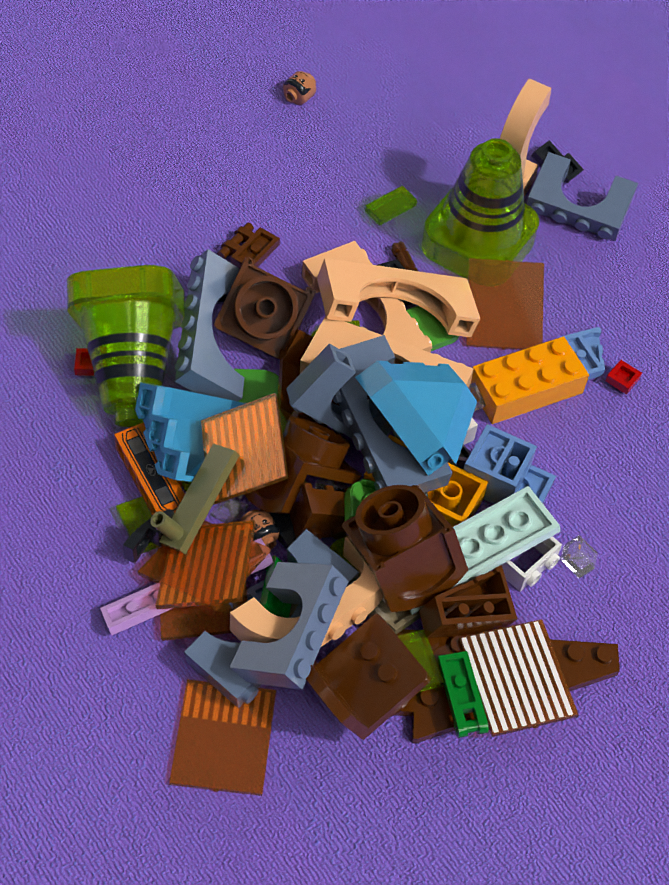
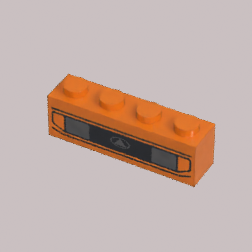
[114,422,186,516]

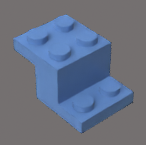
[463,424,556,504]

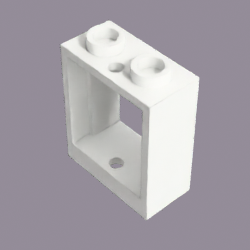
[498,536,562,591]

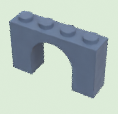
[526,152,638,241]
[286,343,393,438]
[230,562,348,690]

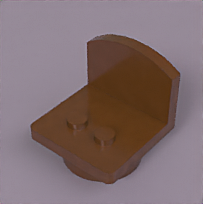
[214,256,316,359]
[236,416,362,514]
[342,485,468,612]
[306,614,431,740]

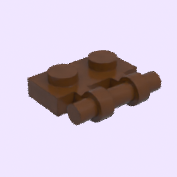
[217,223,280,268]

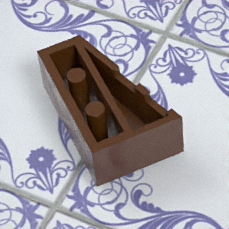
[290,483,348,540]
[419,565,518,638]

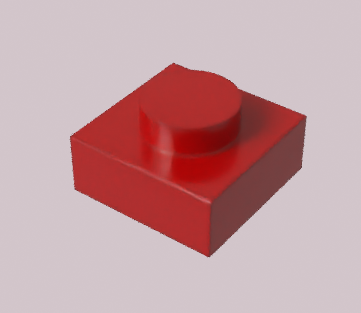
[74,348,103,376]
[605,360,642,395]

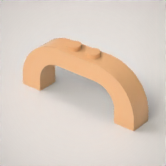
[493,78,552,202]
[230,537,383,647]

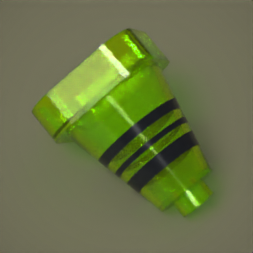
[421,138,539,287]
[67,265,185,427]

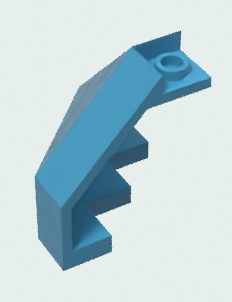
[355,360,477,476]
[135,382,257,482]

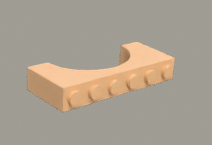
[302,241,432,353]
[317,258,480,337]
[300,316,474,388]

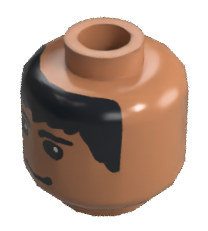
[283,71,316,105]
[239,509,279,551]

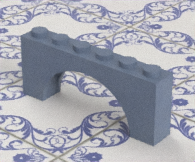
[174,249,245,401]
[333,335,452,492]
[184,529,359,709]

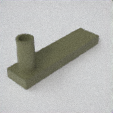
[150,443,240,555]

